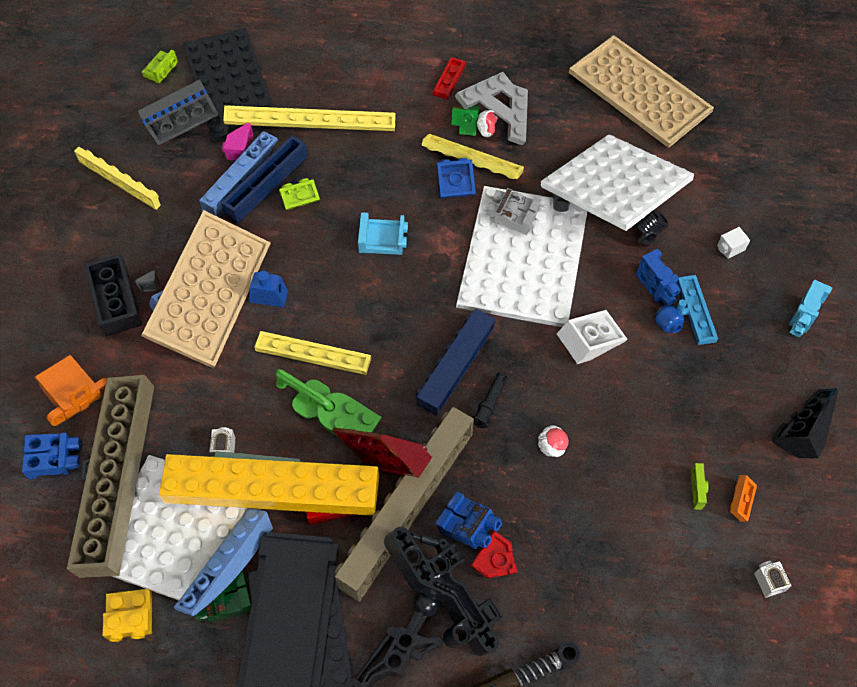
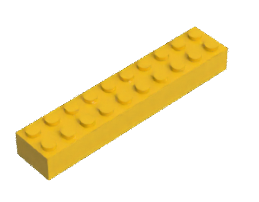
[159,454,379,516]

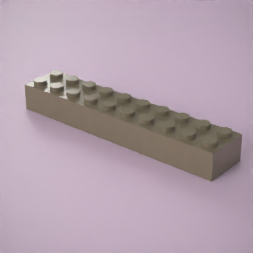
[67,375,154,578]
[335,407,474,602]

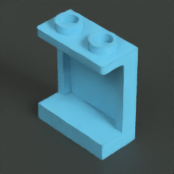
[358,213,408,255]

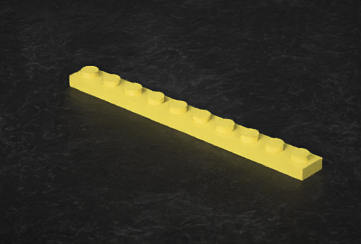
[223,106,395,131]

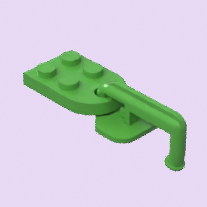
[276,369,381,438]

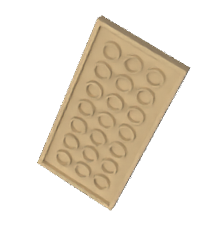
[569,35,714,148]
[141,210,270,369]

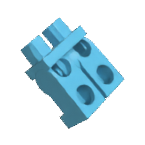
[789,280,832,337]

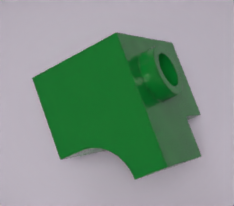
[451,105,479,136]

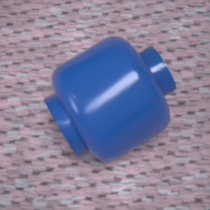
[655,305,684,333]

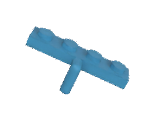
[676,275,718,345]

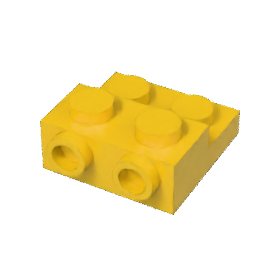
[103,589,152,642]

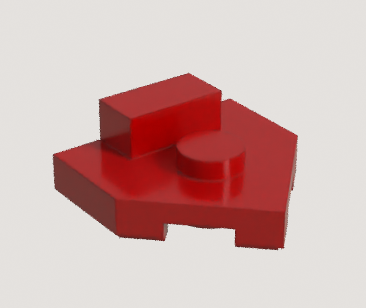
[470,530,517,579]

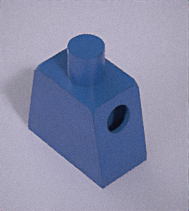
[249,271,288,307]

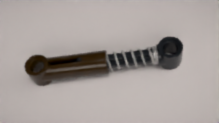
[470,641,581,687]

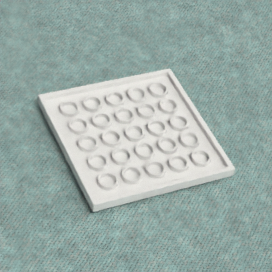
[541,135,694,231]
[112,455,248,600]

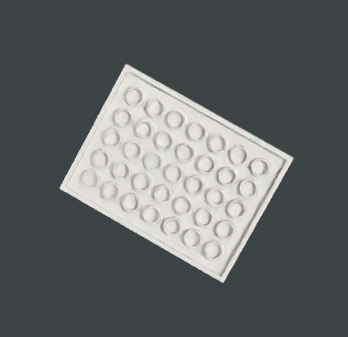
[456,186,587,327]

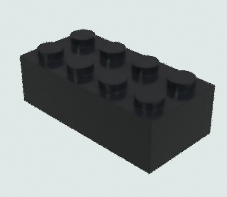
[84,254,143,337]

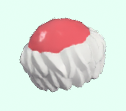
[477,110,498,137]
[538,425,569,457]

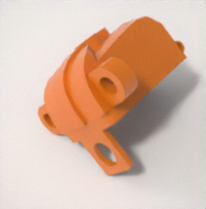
[35,355,107,426]

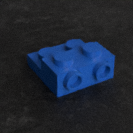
[437,158,476,199]

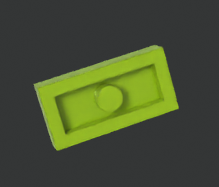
[691,463,708,510]

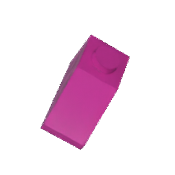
[222,123,253,160]

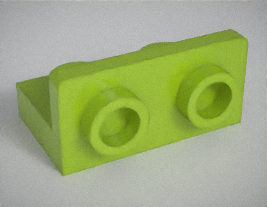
[142,50,178,83]
[279,178,320,210]

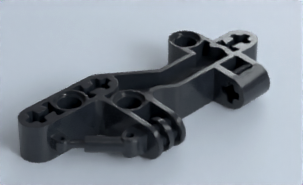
[384,527,502,656]

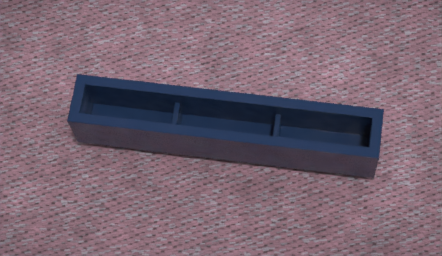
[221,135,308,224]
[416,309,496,416]

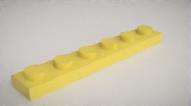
[422,134,524,179]
[74,147,161,210]
[255,331,371,375]

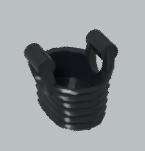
[634,209,669,247]

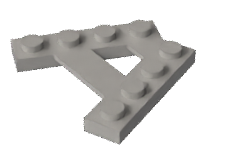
[455,72,528,145]

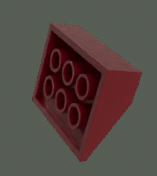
[332,427,432,478]

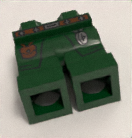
[194,570,252,623]

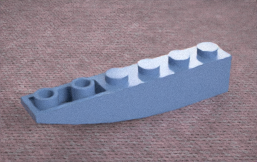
[199,131,278,218]
[174,508,273,616]

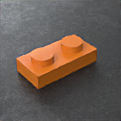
[730,475,757,522]

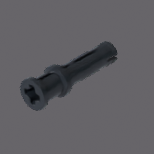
[472,372,508,429]

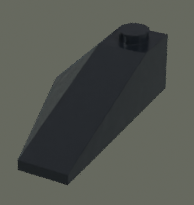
[772,388,838,459]

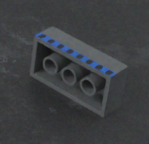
[138,80,219,146]

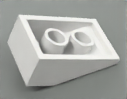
[557,310,627,364]

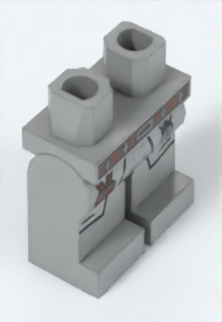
[486,188,541,235]

